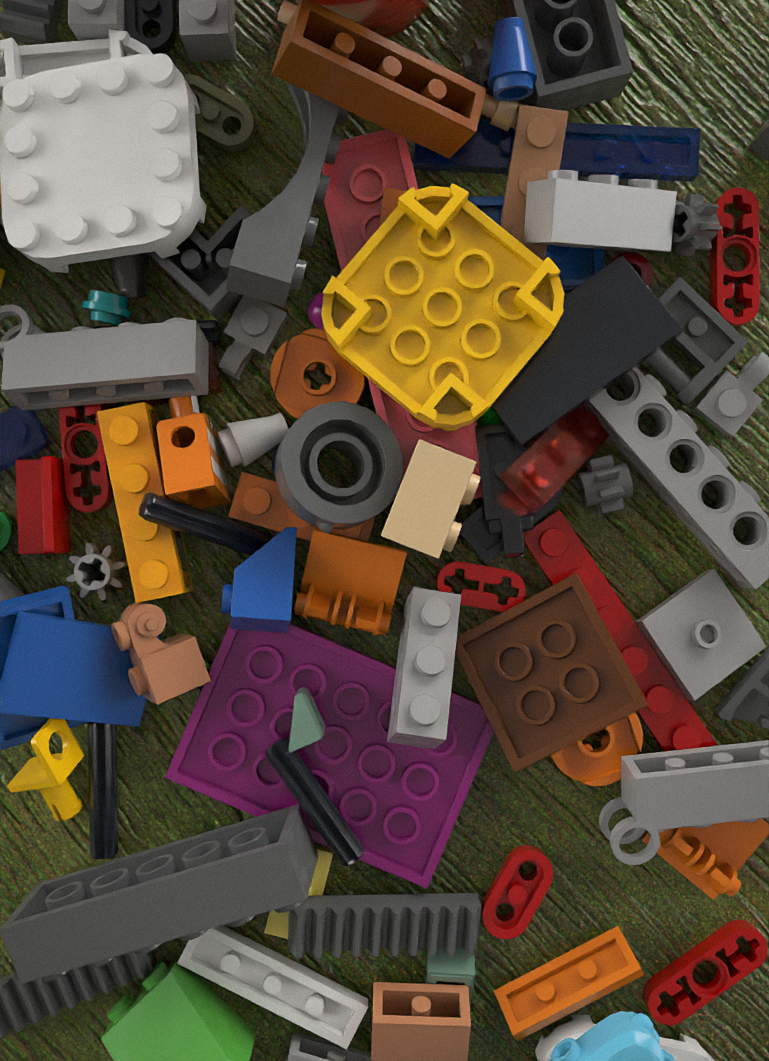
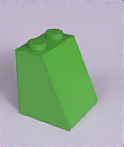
[101,954,256,1061]

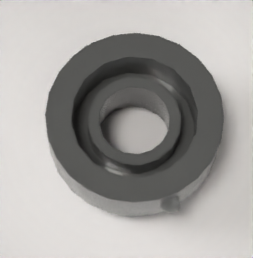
[275,400,403,533]

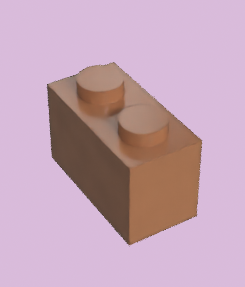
[371,982,471,1061]

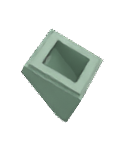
[289,686,326,752]
[425,947,475,1005]

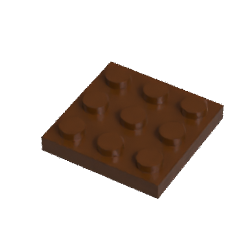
[455,573,650,772]

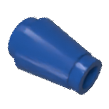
[488,17,537,101]

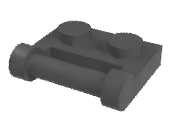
[645,277,748,405]

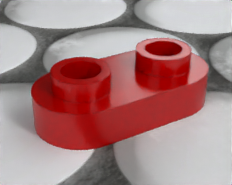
[481,845,553,939]

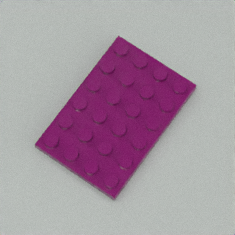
[165,622,494,888]

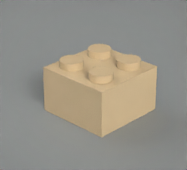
[381,439,481,559]

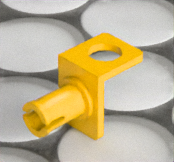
[7,718,85,821]

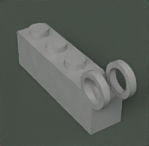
[0,305,209,411]
[599,740,769,865]

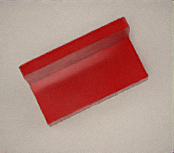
[15,456,71,554]

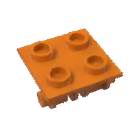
[294,528,407,636]
[641,818,769,900]

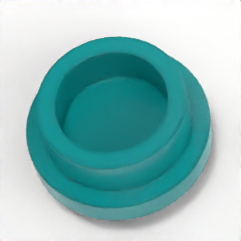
[82,290,131,326]

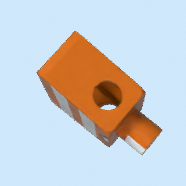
[156,396,231,510]

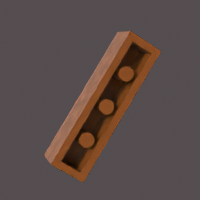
[271,0,486,158]

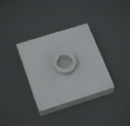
[635,569,767,701]

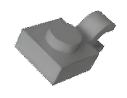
[219,295,288,380]
[692,352,769,437]

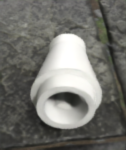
[217,412,289,467]

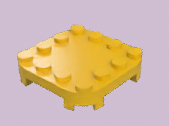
[321,183,564,432]

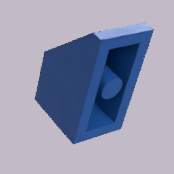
[221,527,297,633]

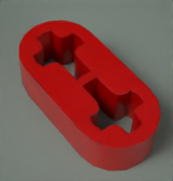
[436,561,526,612]

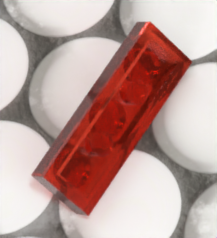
[499,405,610,513]

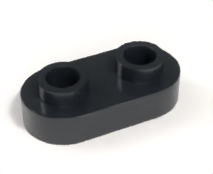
[125,0,177,55]

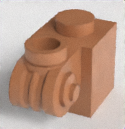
[111,602,211,705]

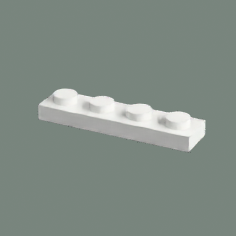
[177,925,368,1050]

